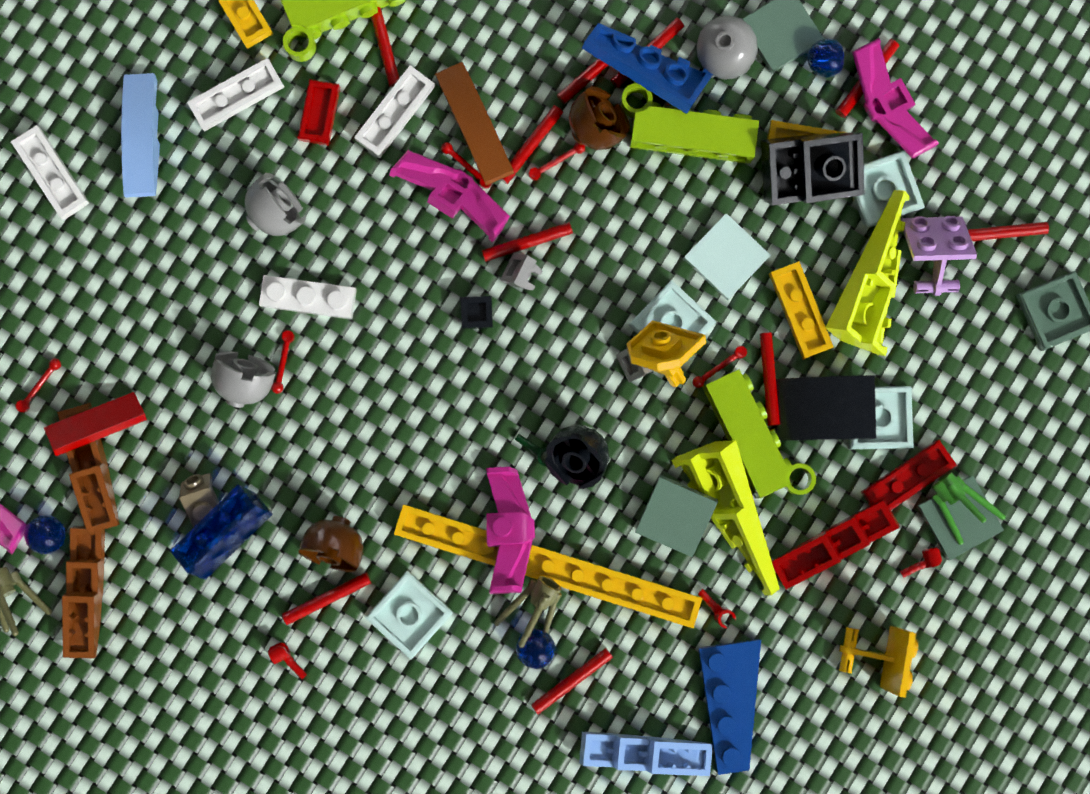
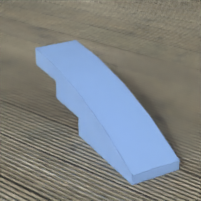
[121,73,160,198]
[579,732,713,776]

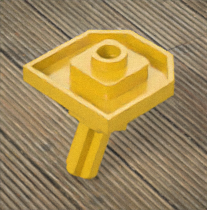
[626,320,706,387]

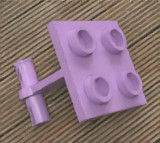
[901,216,977,296]

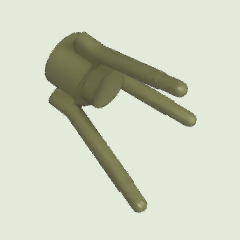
[0,567,52,636]
[494,576,562,648]

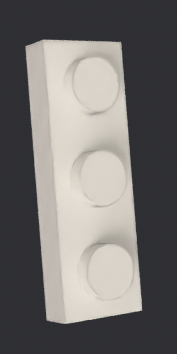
[187,58,284,132]
[354,66,435,158]
[11,125,90,220]
[259,275,357,320]

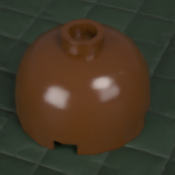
[568,87,630,150]
[298,516,364,572]

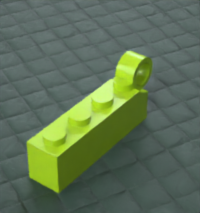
[281,0,406,62]
[621,83,759,164]
[702,369,816,499]

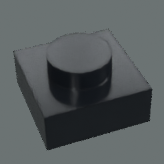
[460,296,493,330]

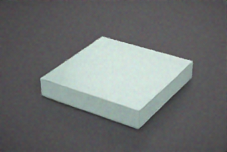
[853,151,925,229]
[683,213,771,301]
[629,280,716,334]
[849,386,914,449]
[365,570,453,659]

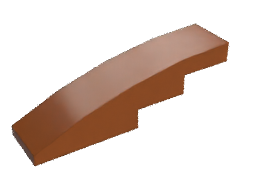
[435,62,514,186]
[57,403,119,534]
[62,526,105,658]

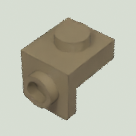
[179,473,224,528]

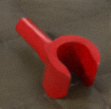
[900,547,942,578]
[698,589,736,629]
[268,642,307,680]

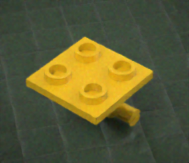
[838,626,918,698]

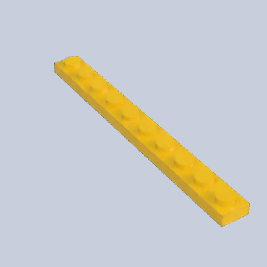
[394,504,703,628]

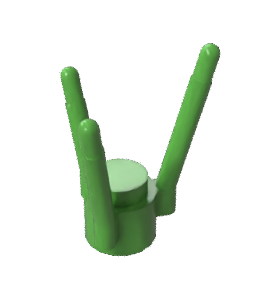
[932,472,1006,545]

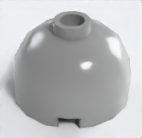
[696,15,758,80]
[245,173,306,236]
[211,352,276,408]

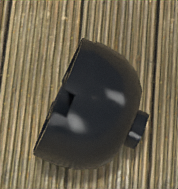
[545,425,610,489]

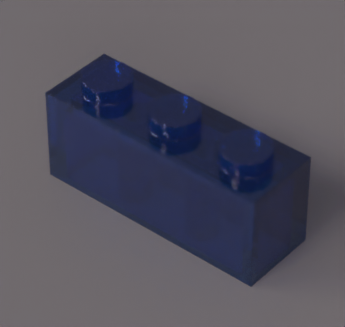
[170,484,273,580]

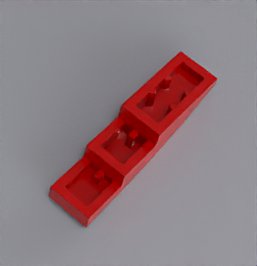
[772,499,900,589]

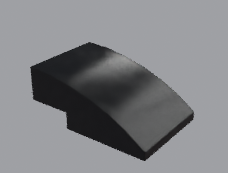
[761,132,865,206]
[775,375,876,441]

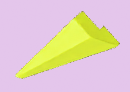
[825,190,909,356]
[671,440,780,595]

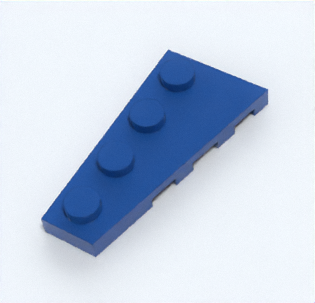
[582,23,713,114]
[698,639,761,775]

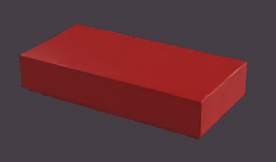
[298,79,341,146]

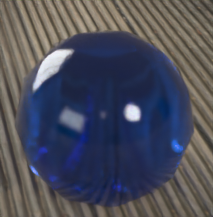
[807,38,844,78]
[24,515,66,555]
[516,629,556,669]

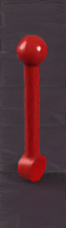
[441,142,492,189]
[529,143,585,180]
[271,330,295,394]
[692,346,747,388]
[16,358,61,412]

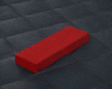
[43,392,147,456]
[861,440,957,510]

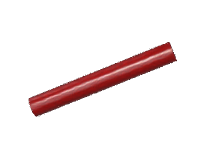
[371,7,400,87]
[610,18,685,89]
[836,39,900,118]
[557,59,608,104]
[500,105,563,185]
[482,222,573,262]
[968,222,1049,241]
[760,332,780,426]
[282,572,372,625]
[531,648,613,715]

